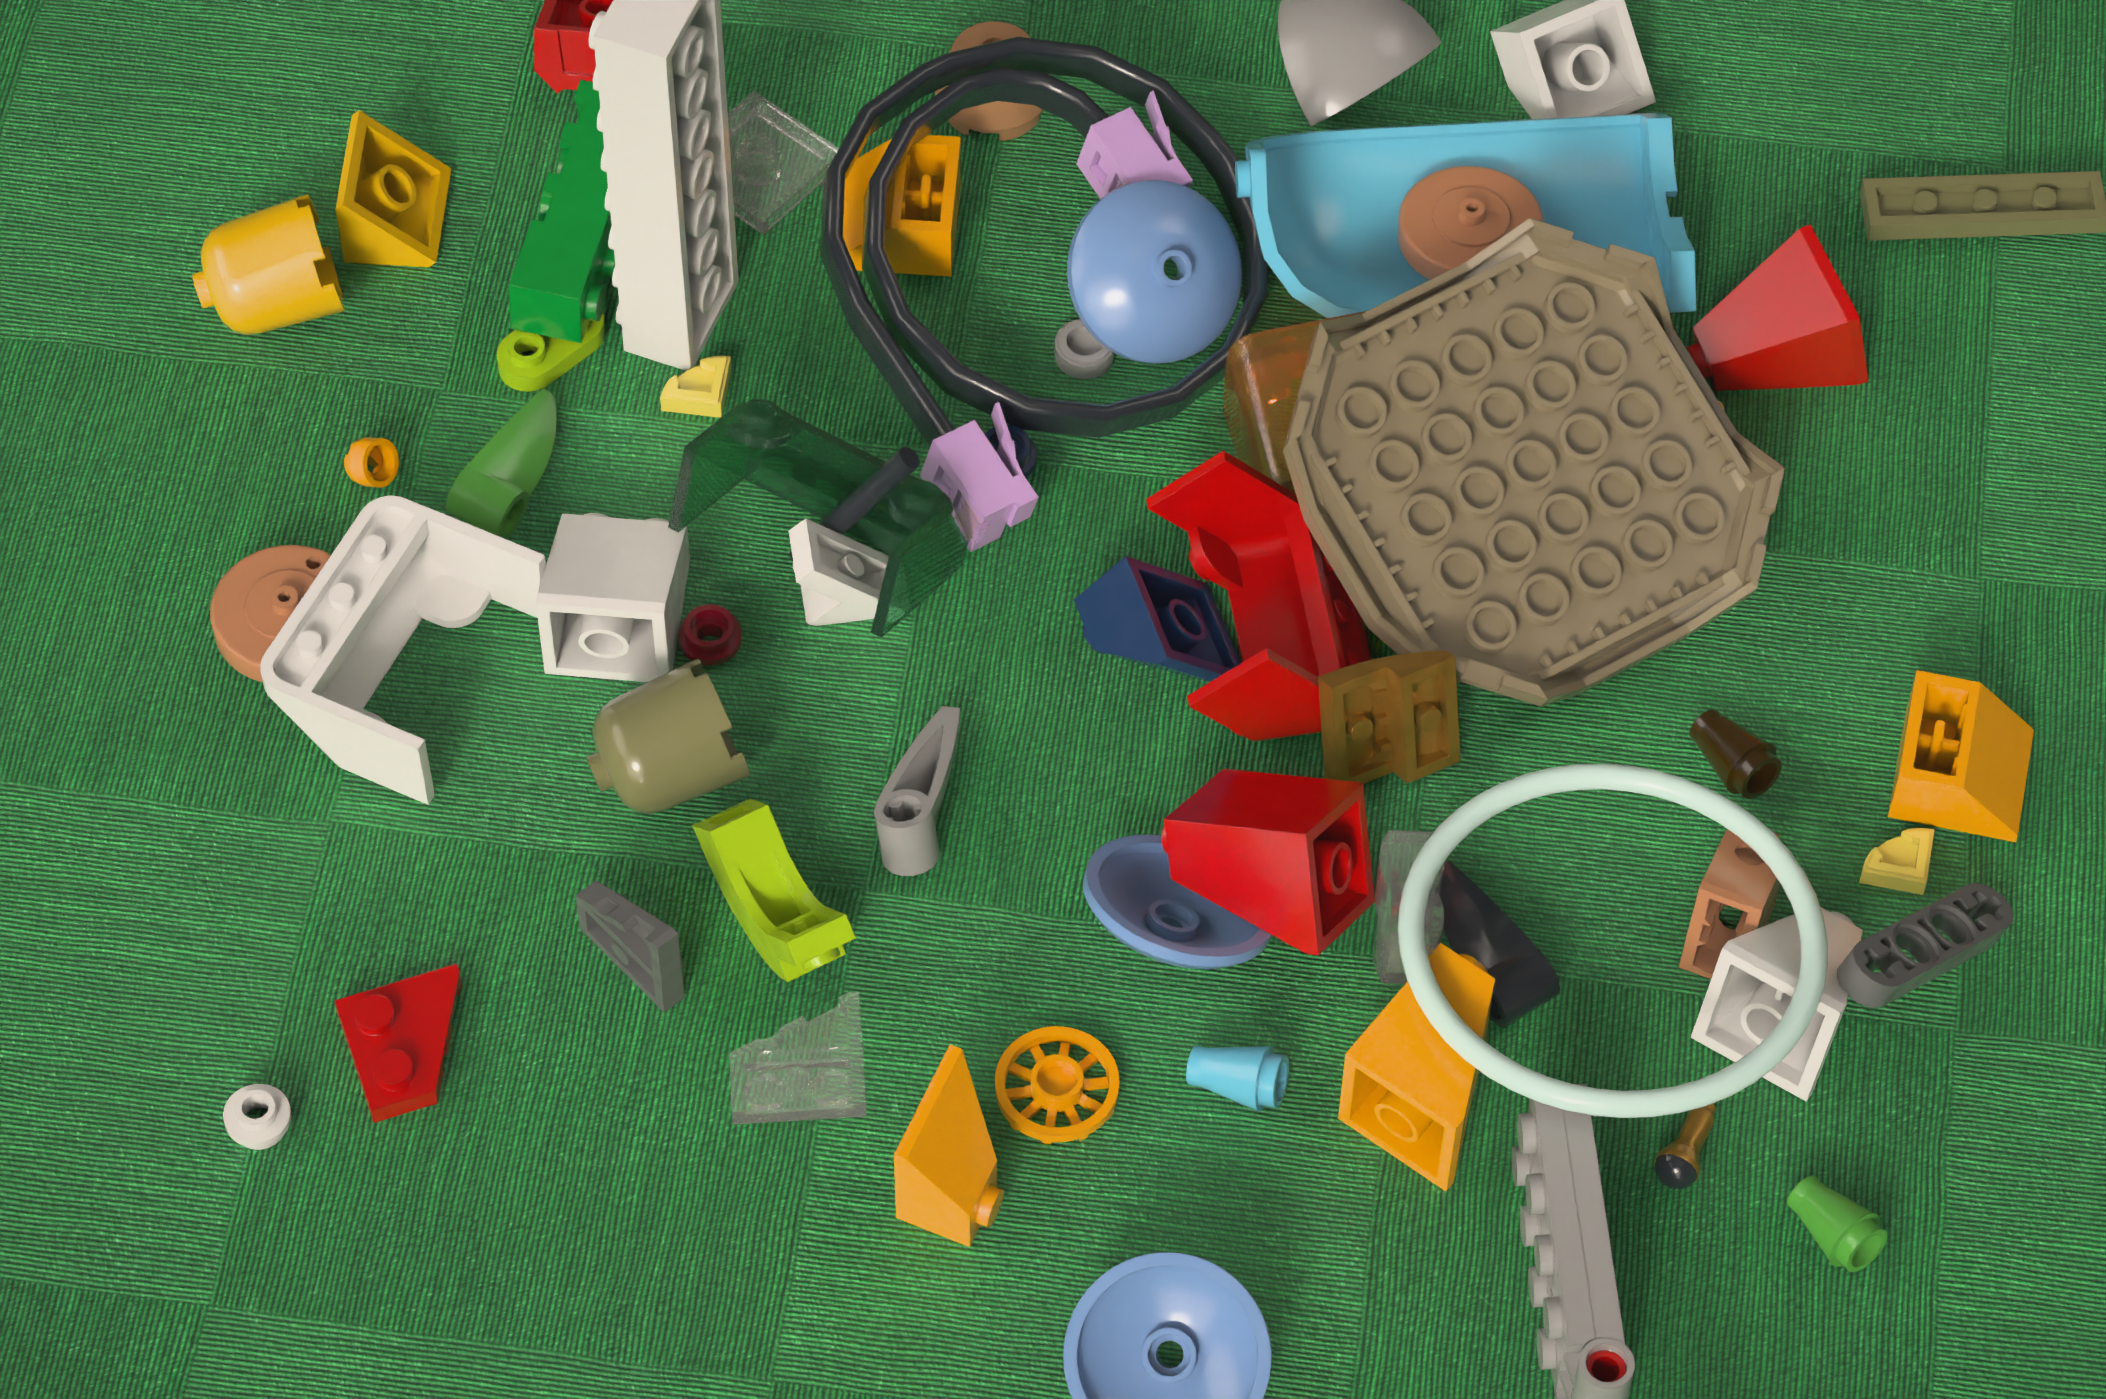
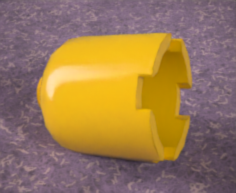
[192,194,345,335]

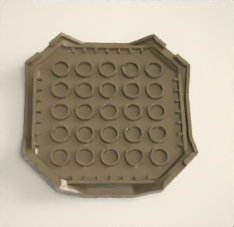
[1283,218,1785,707]

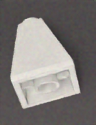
[1691,907,1863,1101]

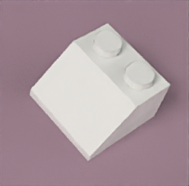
[1490,0,1656,119]

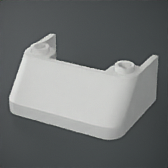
[260,496,546,805]

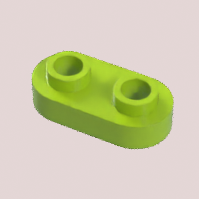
[497,314,605,392]

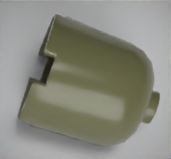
[586,659,750,814]

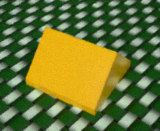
[335,110,452,267]

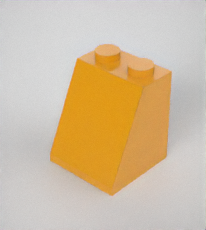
[1338,943,1495,1192]

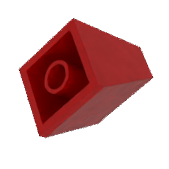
[1162,769,1375,955]

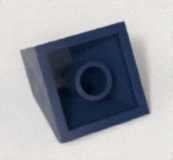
[1074,556,1241,682]

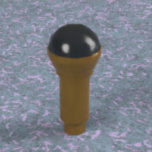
[1654,1104,1716,1189]

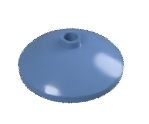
[1067,180,1242,364]
[1083,835,1272,970]
[1063,1252,1272,1399]

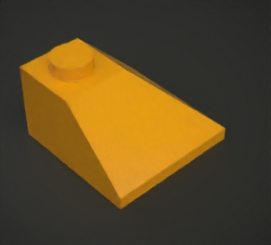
[894,1044,1004,1247]

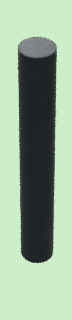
[790,447,920,561]

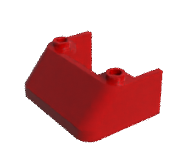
[1146,450,1372,741]

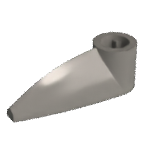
[874,706,960,876]

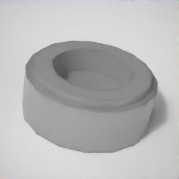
[1054,319,1115,380]

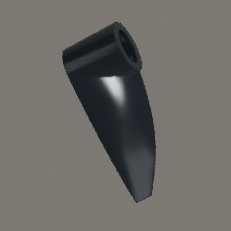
[1436,860,1561,1028]

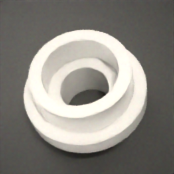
[223,1084,292,1150]

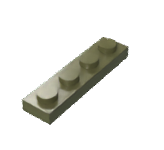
[1859,171,2106,241]

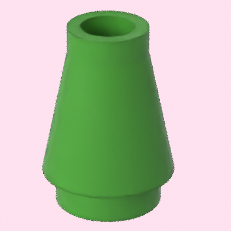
[1787,1176,1887,1272]

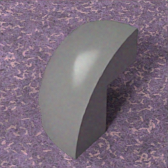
[1278,0,1442,127]

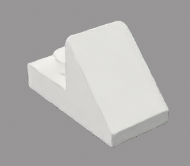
[789,519,904,626]

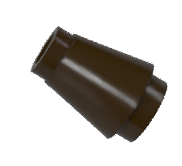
[1690,709,1782,799]

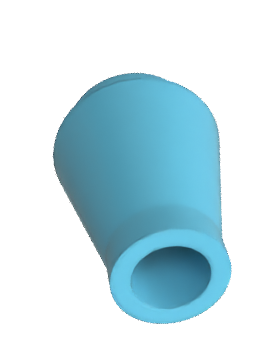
[1186,1045,1289,1112]

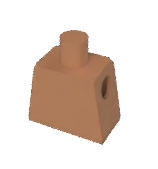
[1678,828,1781,979]

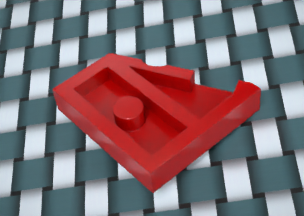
[334,963,462,1123]

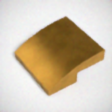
[1318,650,1461,784]

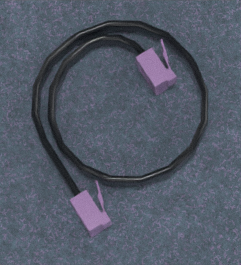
[820,37,1268,552]

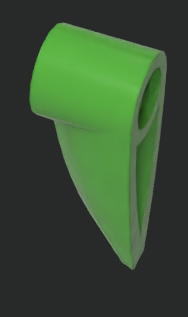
[446,388,557,539]

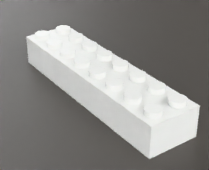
[589,0,739,371]

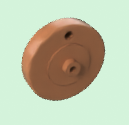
[1397,166,1544,280]
[210,545,332,682]

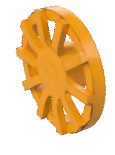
[995,1026,1120,1144]

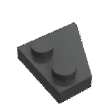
[576,880,684,1013]

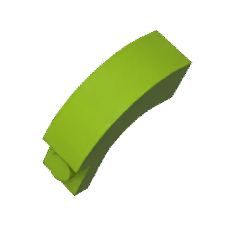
[692,799,856,982]

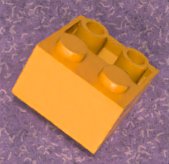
[843,135,961,277]
[1888,670,2034,842]

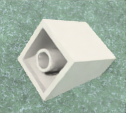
[536,513,690,682]

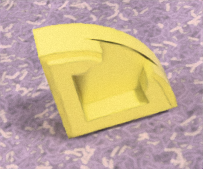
[660,356,732,418]
[1859,828,1934,895]

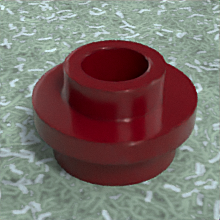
[678,604,742,666]

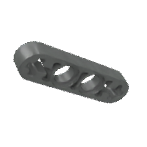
[1836,883,2014,1008]

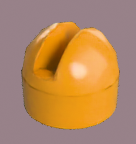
[343,437,399,488]

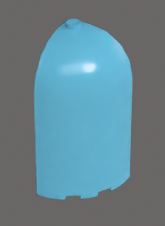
[1235,112,1696,320]

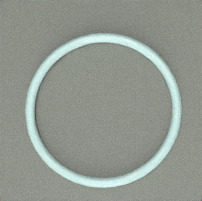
[1398,763,1828,1118]

